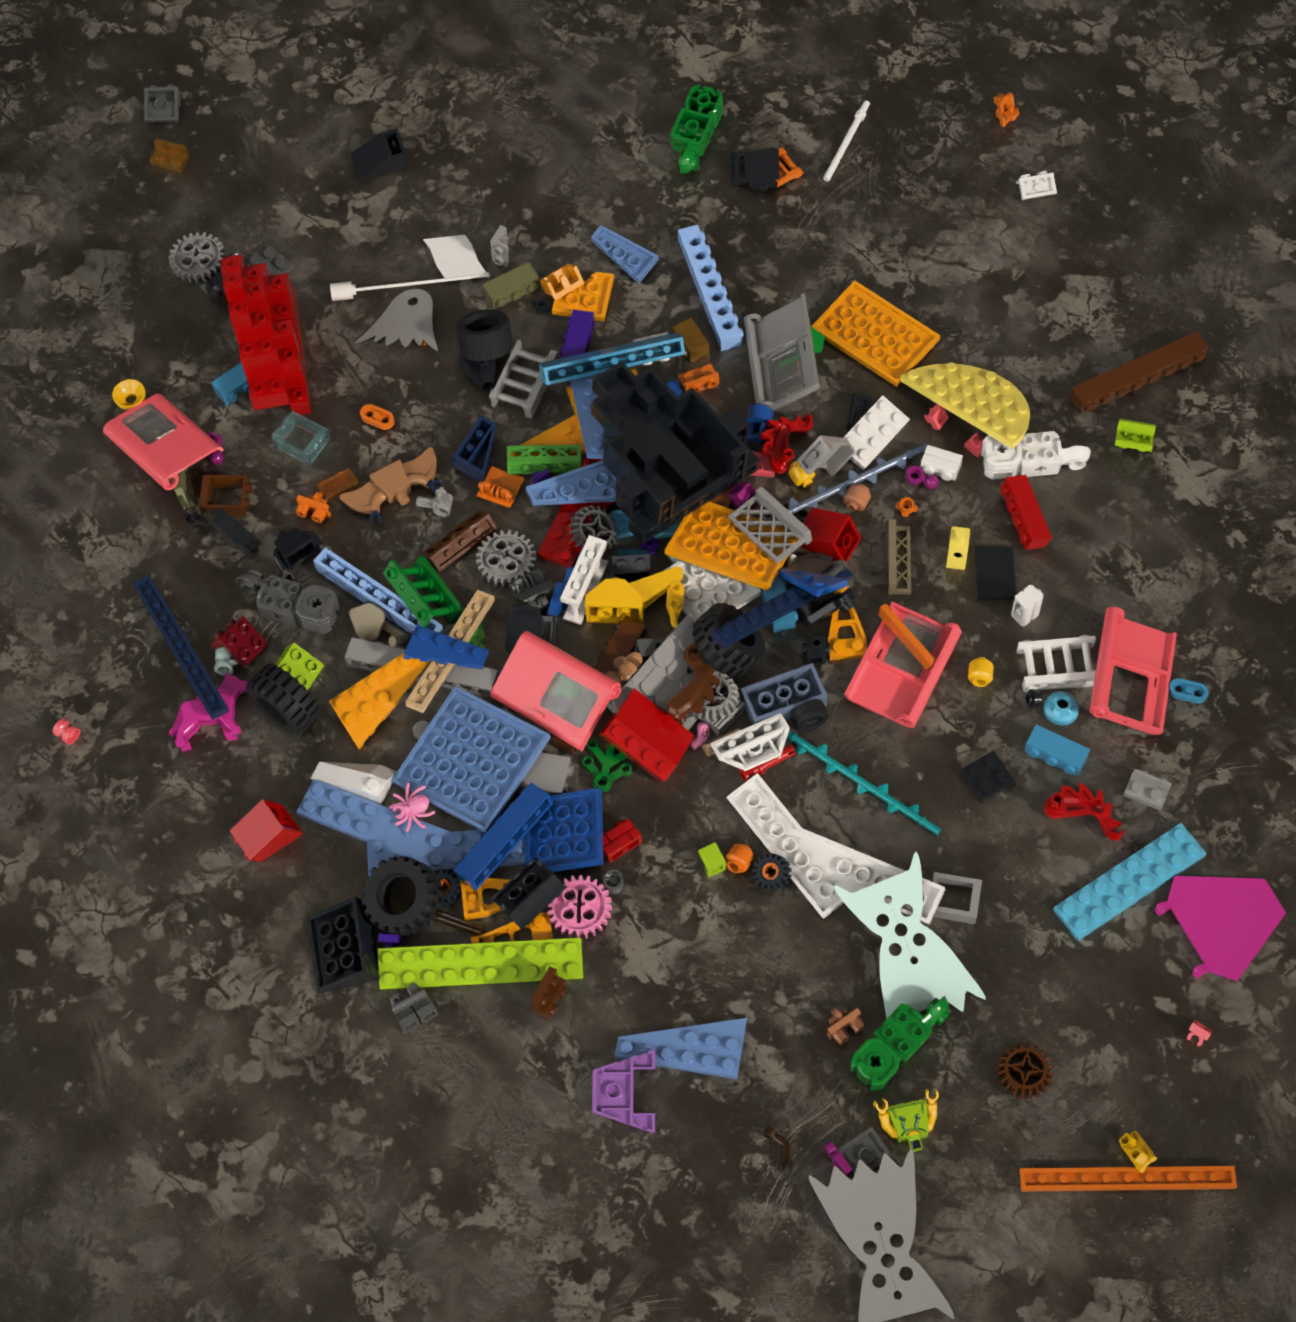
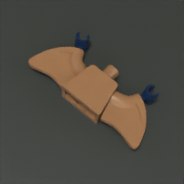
[339,447,442,524]

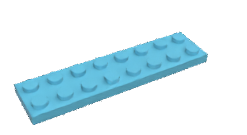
[1053,823,1207,941]

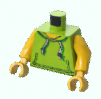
[873,1088,939,1152]

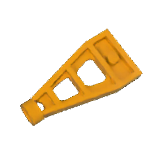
[828,586,867,661]
[460,878,510,920]
[471,912,553,943]

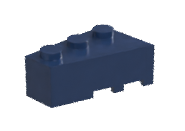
[452,415,497,482]

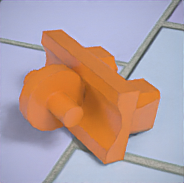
[993,92,1019,127]
[296,492,331,524]

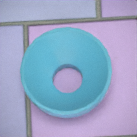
[1043,691,1079,726]

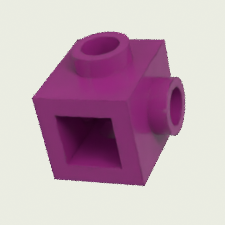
[727,482,758,510]

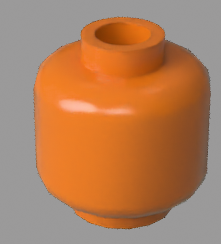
[725,843,754,873]

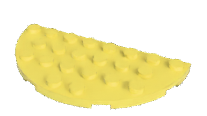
[900,362,1030,449]

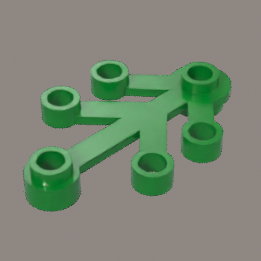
[582,738,632,793]

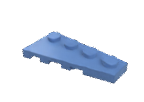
[591,225,659,284]

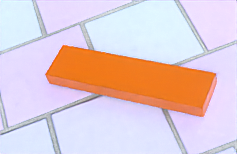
[878,604,935,671]

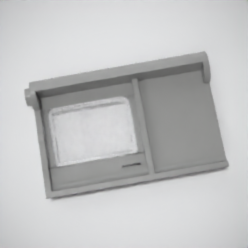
[744,293,820,411]

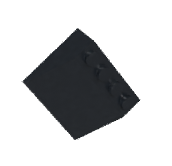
[306,897,380,993]

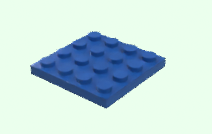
[525,788,603,872]

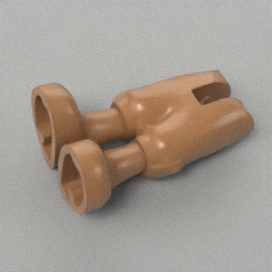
[605,652,642,688]

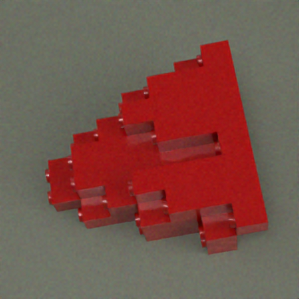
[220,255,311,416]

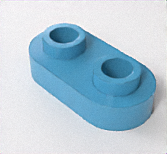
[1169,678,1209,704]

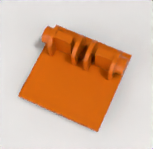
[476,466,525,508]

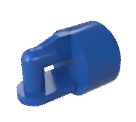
[745,403,774,445]

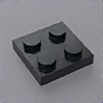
[960,751,1016,803]

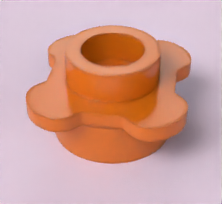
[895,497,918,517]

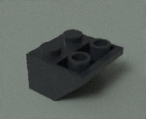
[612,548,651,583]

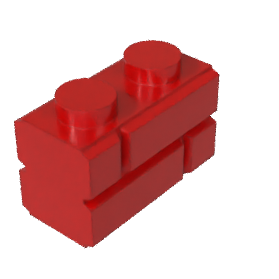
[603,818,642,864]

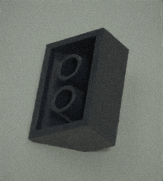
[492,857,566,930]

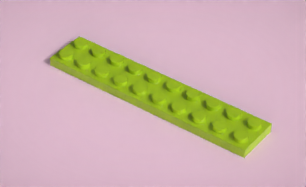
[378,937,583,990]

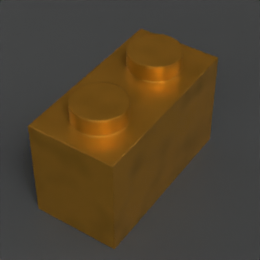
[673,318,709,362]

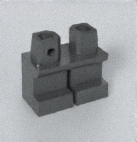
[390,983,438,1034]

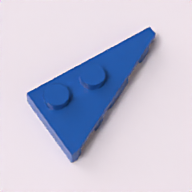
[779,568,847,597]

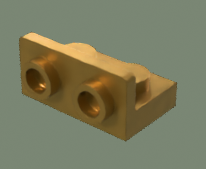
[149,139,189,172]

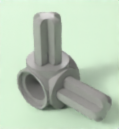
[416,487,453,517]

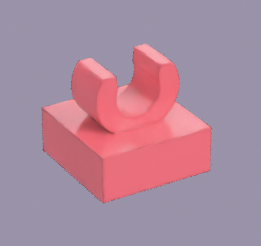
[924,404,949,430]
[964,432,984,458]
[1187,1020,1213,1046]

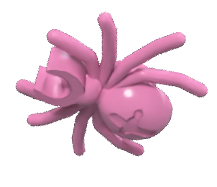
[389,783,435,832]

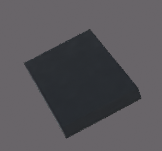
[975,546,1016,600]

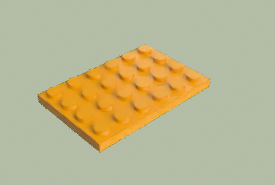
[811,280,940,387]
[665,502,798,591]

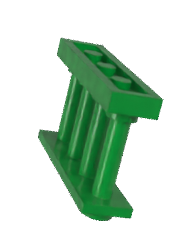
[383,556,464,627]

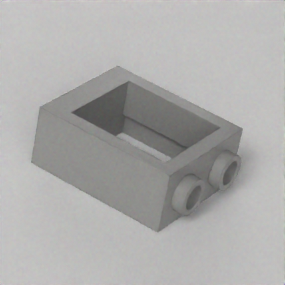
[929,872,982,924]

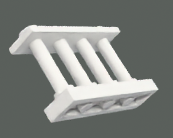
[560,535,609,625]
[1017,635,1096,692]

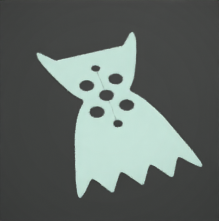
[834,852,986,1019]

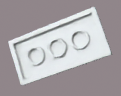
[844,395,910,471]

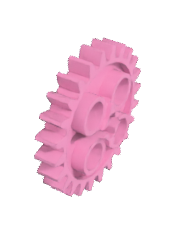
[547,875,612,939]

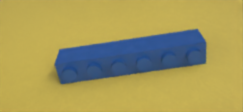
[453,782,553,891]

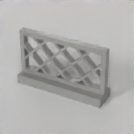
[728,486,812,564]

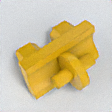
[1119,1130,1157,1173]

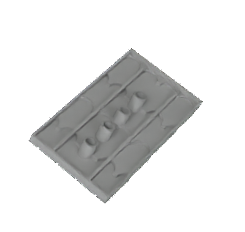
[606,615,734,730]

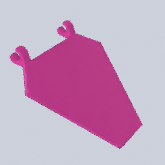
[1154,876,1286,982]

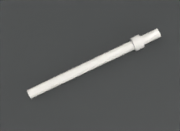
[823,101,870,182]

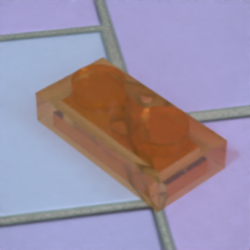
[317,468,359,502]

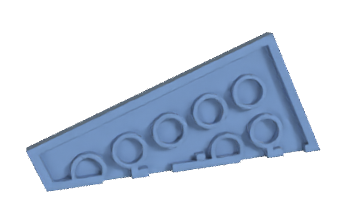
[570,373,605,459]
[526,460,616,506]
[614,1018,747,1079]

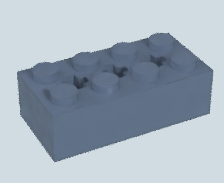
[740,663,827,725]

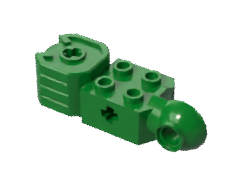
[670,84,723,174]
[850,995,951,1091]

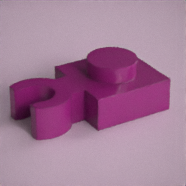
[824,1141,852,1177]

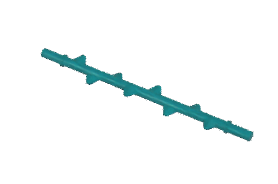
[787,730,942,836]

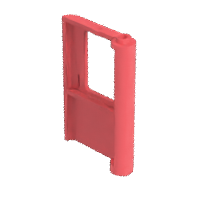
[1089,607,1177,735]

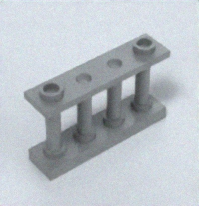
[489,340,558,419]

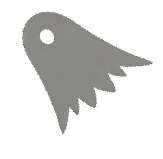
[354,289,438,351]

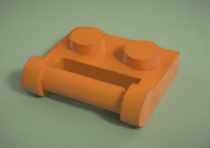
[776,148,803,187]

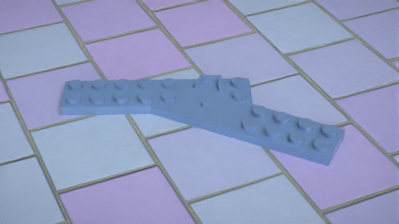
[296,779,525,878]

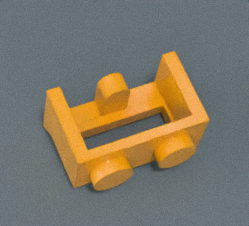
[539,263,584,301]

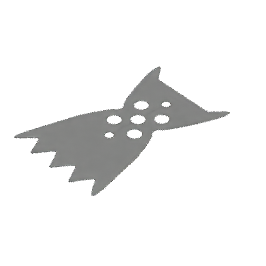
[809,1149,954,1322]

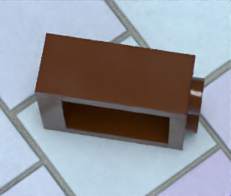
[199,475,252,516]

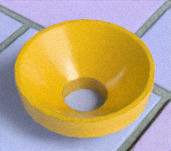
[112,379,146,410]

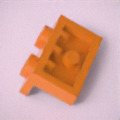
[678,364,719,393]

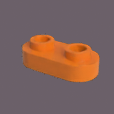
[360,404,395,430]

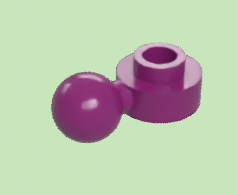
[207,432,224,465]
[905,466,939,489]

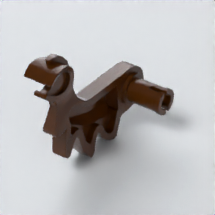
[666,644,720,724]

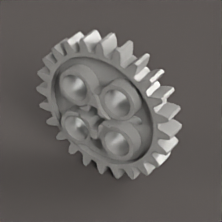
[168,232,226,283]
[476,530,537,587]

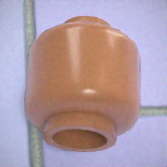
[843,484,871,512]

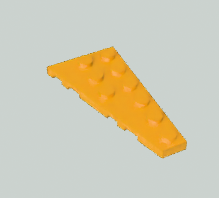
[506,415,586,457]
[329,652,431,750]

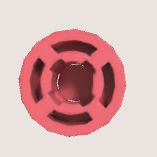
[52,718,80,745]

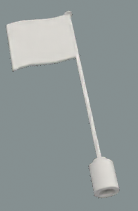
[330,235,491,301]

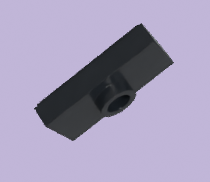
[846,393,871,429]

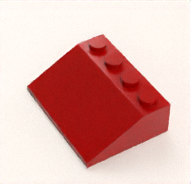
[599,688,695,782]

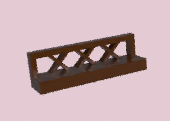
[422,510,497,572]

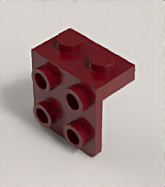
[210,616,267,667]

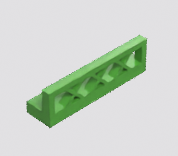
[507,445,581,475]

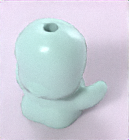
[214,645,238,676]

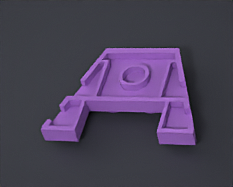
[592,1050,656,1133]

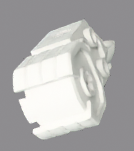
[981,431,1091,480]

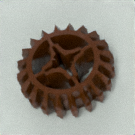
[996,1043,1054,1100]

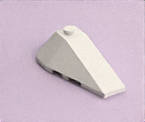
[311,762,397,805]

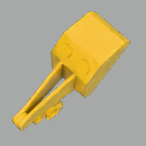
[585,566,684,629]

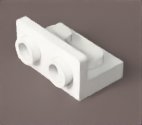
[1016,171,1057,200]

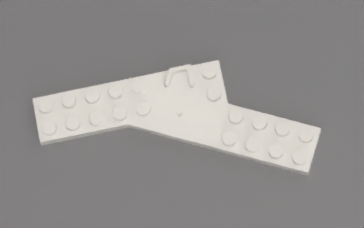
[726,773,945,925]

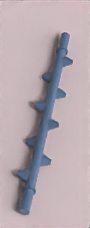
[766,444,927,521]

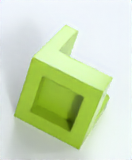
[698,842,726,878]

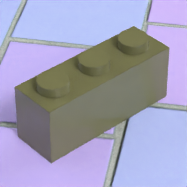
[482,262,540,309]

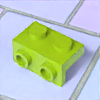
[1115,419,1156,452]

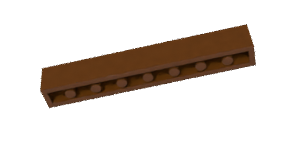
[1069,331,1208,414]
[551,616,647,756]

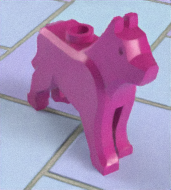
[169,672,248,752]

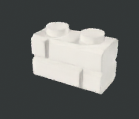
[920,445,963,481]
[1011,585,1043,627]

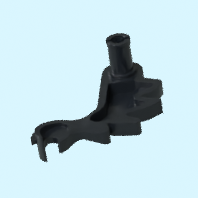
[799,587,856,626]

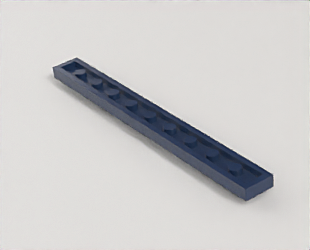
[711,567,853,649]
[133,575,229,720]

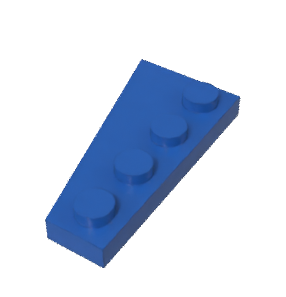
[403,625,489,669]

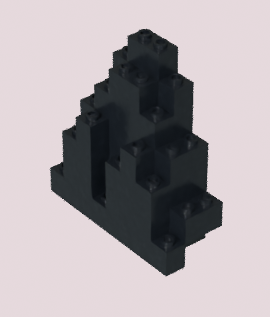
[591,362,760,544]

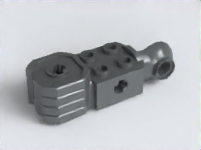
[236,569,341,635]

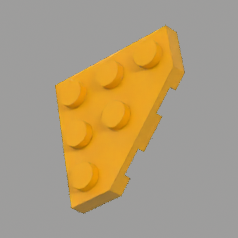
[552,272,614,322]

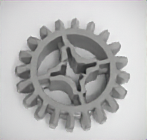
[692,672,740,723]

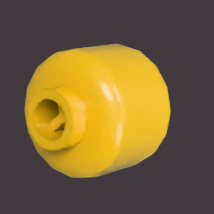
[788,461,815,488]
[968,657,994,687]

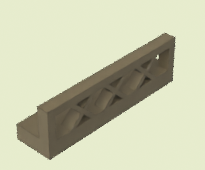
[887,519,911,595]

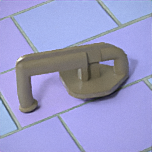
[349,603,411,647]

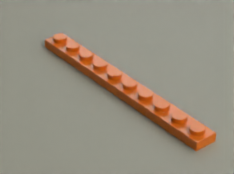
[1019,1166,1237,1192]

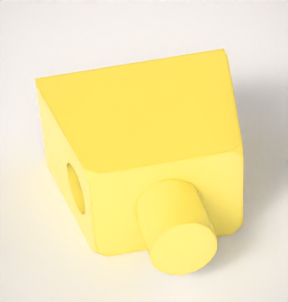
[946,526,970,570]

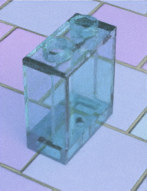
[271,411,331,465]

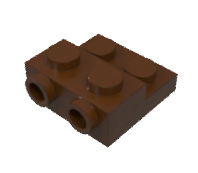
[530,966,568,1021]

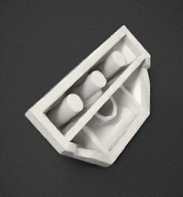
[710,713,790,771]

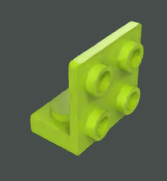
[275,643,324,691]

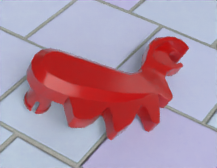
[759,413,813,474]
[1044,783,1125,841]

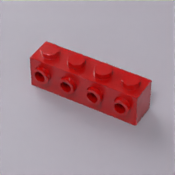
[1000,475,1052,550]

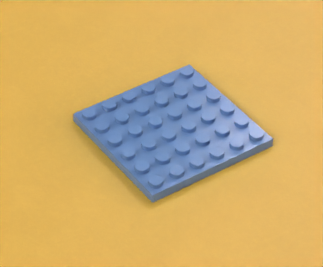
[391,686,551,833]

